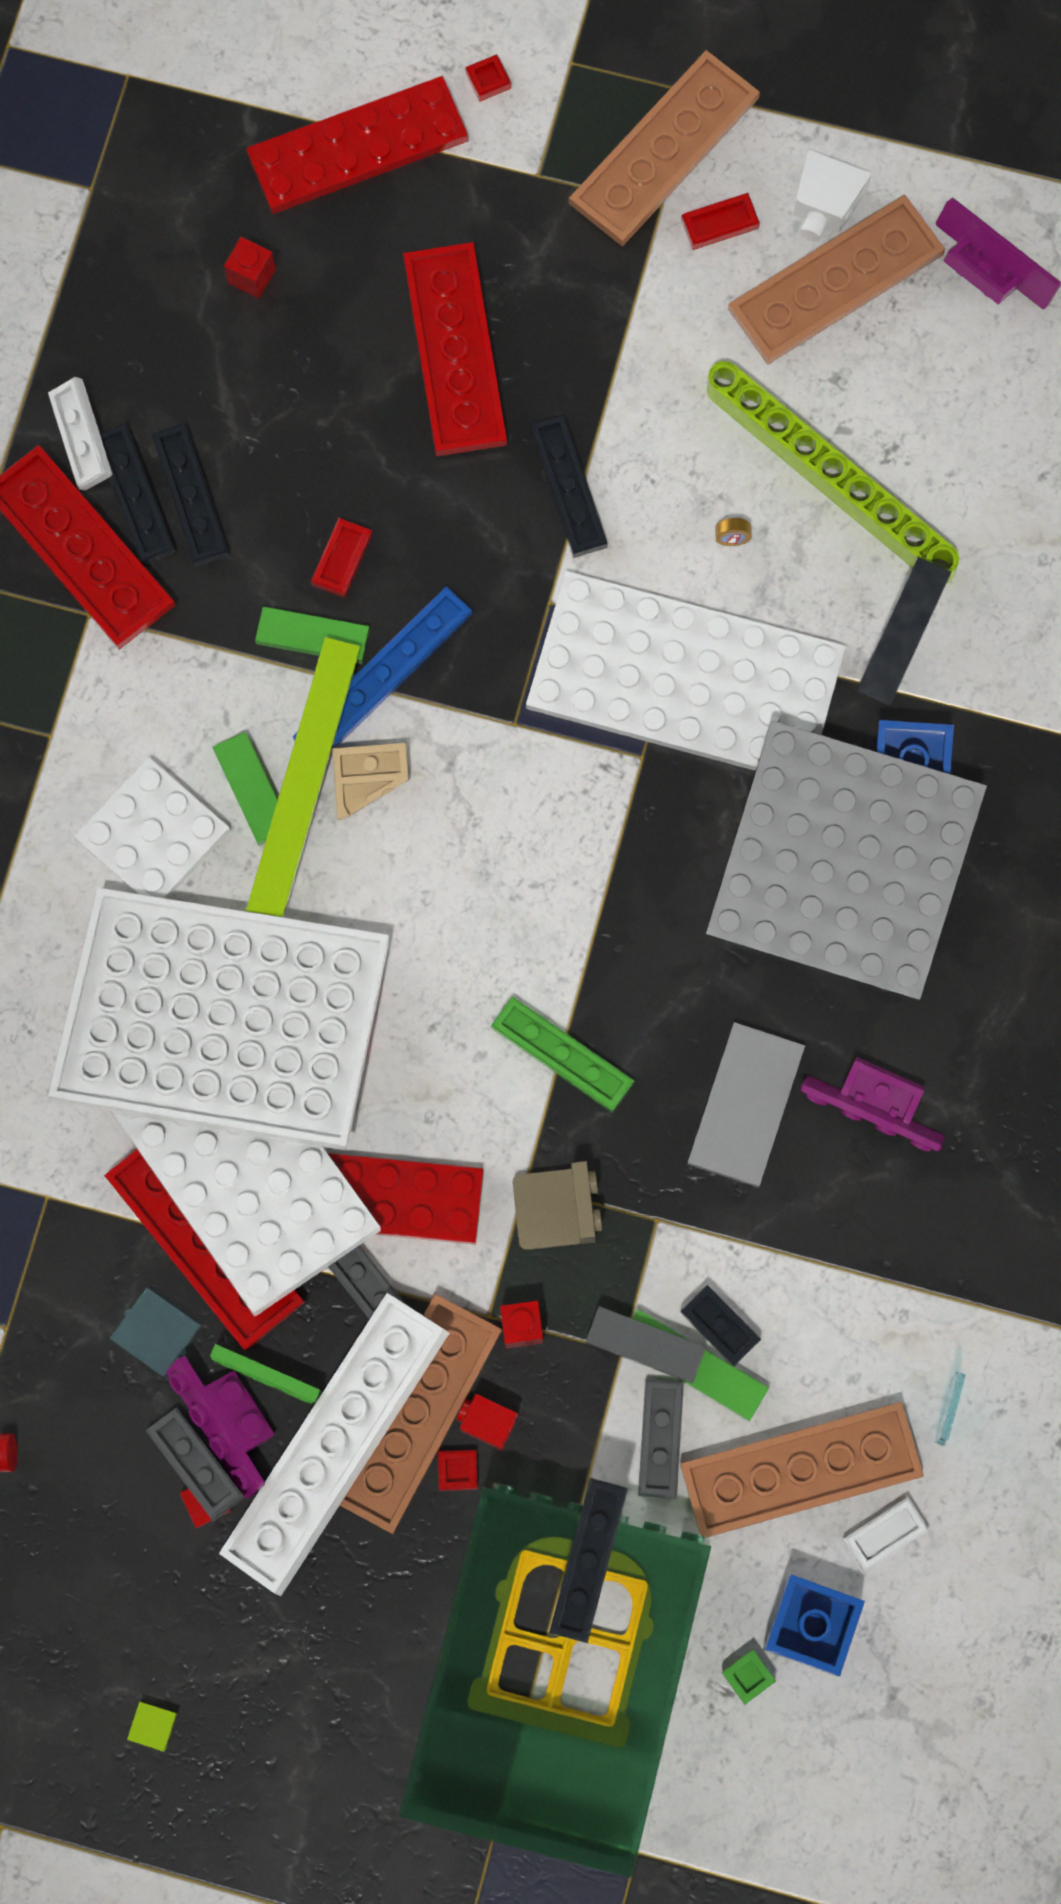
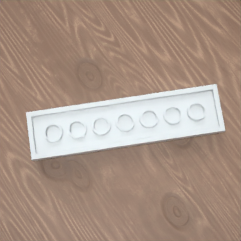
[219,1293,450,1596]

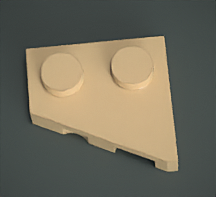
[332,743,409,820]

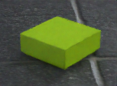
[127,1702,178,1752]

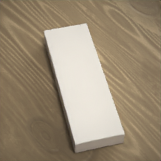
[48,377,112,491]

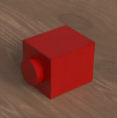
[224,237,276,299]
[500,1301,543,1349]
[456,1394,518,1451]

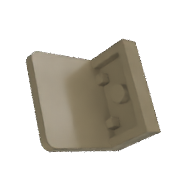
[512,1161,602,1250]

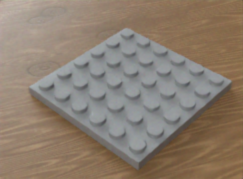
[706,721,987,1000]

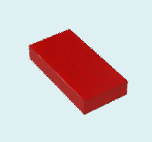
[681,193,760,250]
[311,518,373,598]

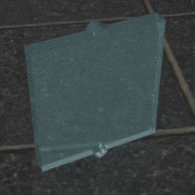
[110,1288,201,1377]
[934,1372,966,1446]

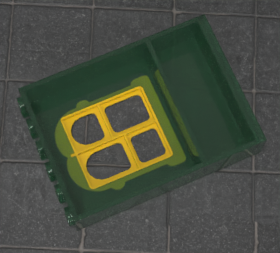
[399,1482,712,1878]

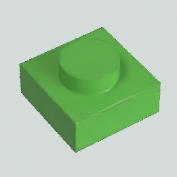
[721,1649,776,1705]

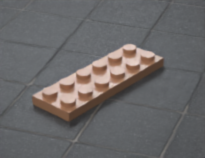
[569,50,760,247]
[728,195,945,365]
[340,1294,502,1535]
[680,1402,924,1539]

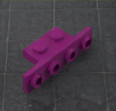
[936,198,1061,309]
[801,1057,945,1151]
[166,1356,275,1499]

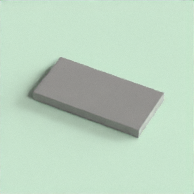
[687,1022,805,1188]

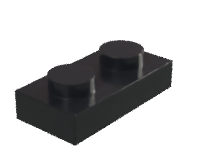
[680,1285,761,1367]

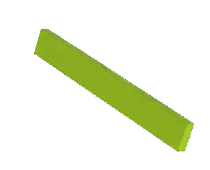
[245,637,361,918]

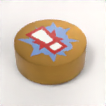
[715,518,752,546]

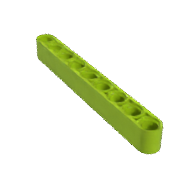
[707,361,960,585]

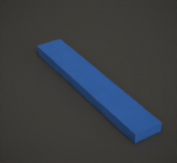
[292,587,472,752]

